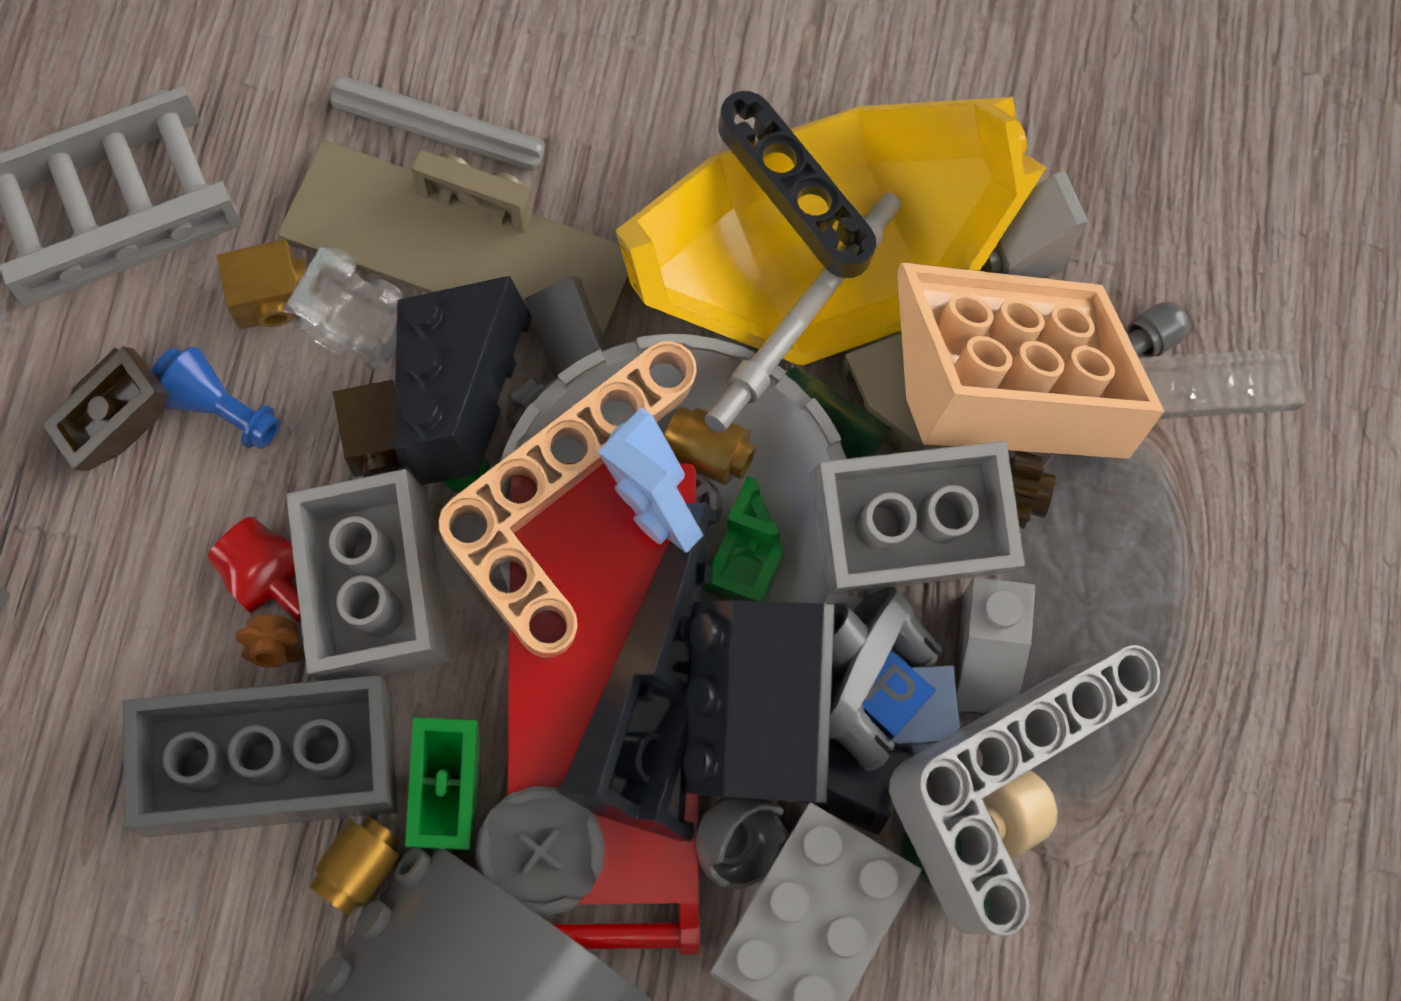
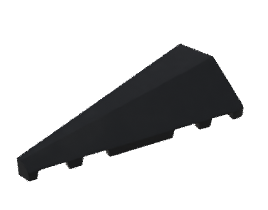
[558,503,717,842]

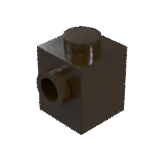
[332,379,407,477]

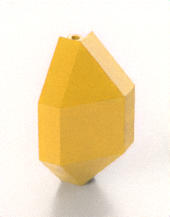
[615,97,1047,366]

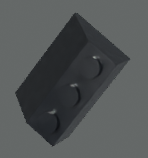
[683,600,834,802]

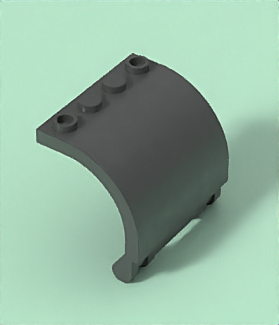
[305,847,652,1001]

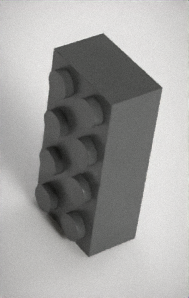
[123,675,398,838]

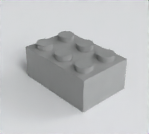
[810,441,1025,595]
[286,469,450,681]
[709,802,922,1001]

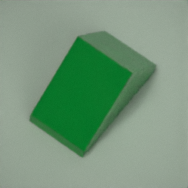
[405,717,481,850]

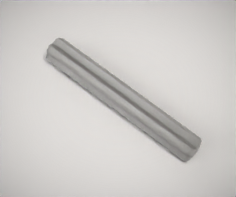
[330,77,545,171]

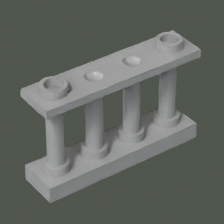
[0,85,243,308]

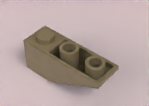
[840,333,954,453]

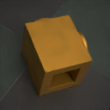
[216,239,313,330]

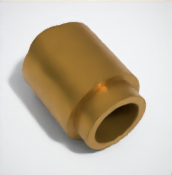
[664,406,756,485]
[308,816,401,916]

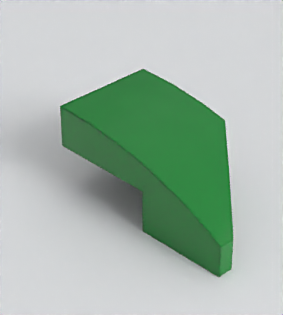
[704,476,784,601]

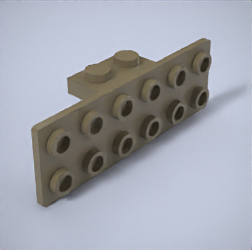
[278,140,629,339]

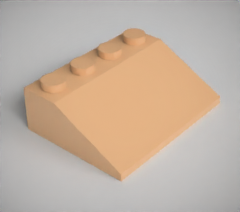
[897,263,1164,459]

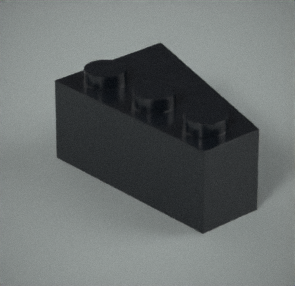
[394,276,532,486]

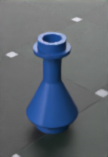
[152,347,280,449]

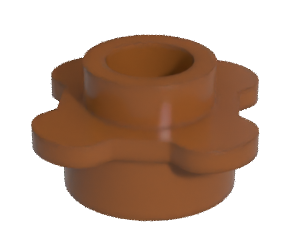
[236,614,303,668]

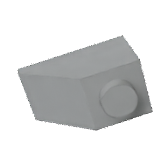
[982,170,1088,278]
[955,577,1036,716]

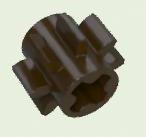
[1010,451,1056,529]

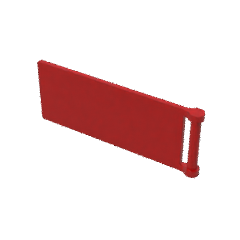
[508,463,700,955]

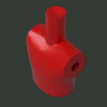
[207,517,301,623]

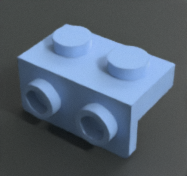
[598,408,703,553]

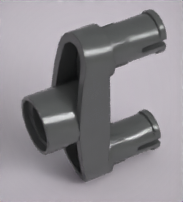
[829,587,942,771]

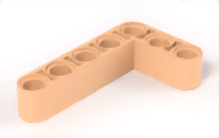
[439,341,697,658]

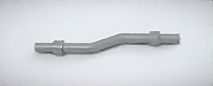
[704,192,902,433]

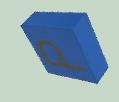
[863,650,936,740]

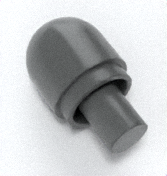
[1127,302,1190,358]

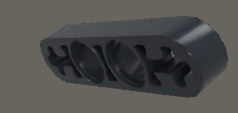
[718,91,877,278]

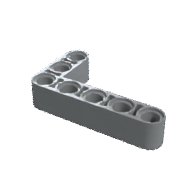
[889,645,1160,936]

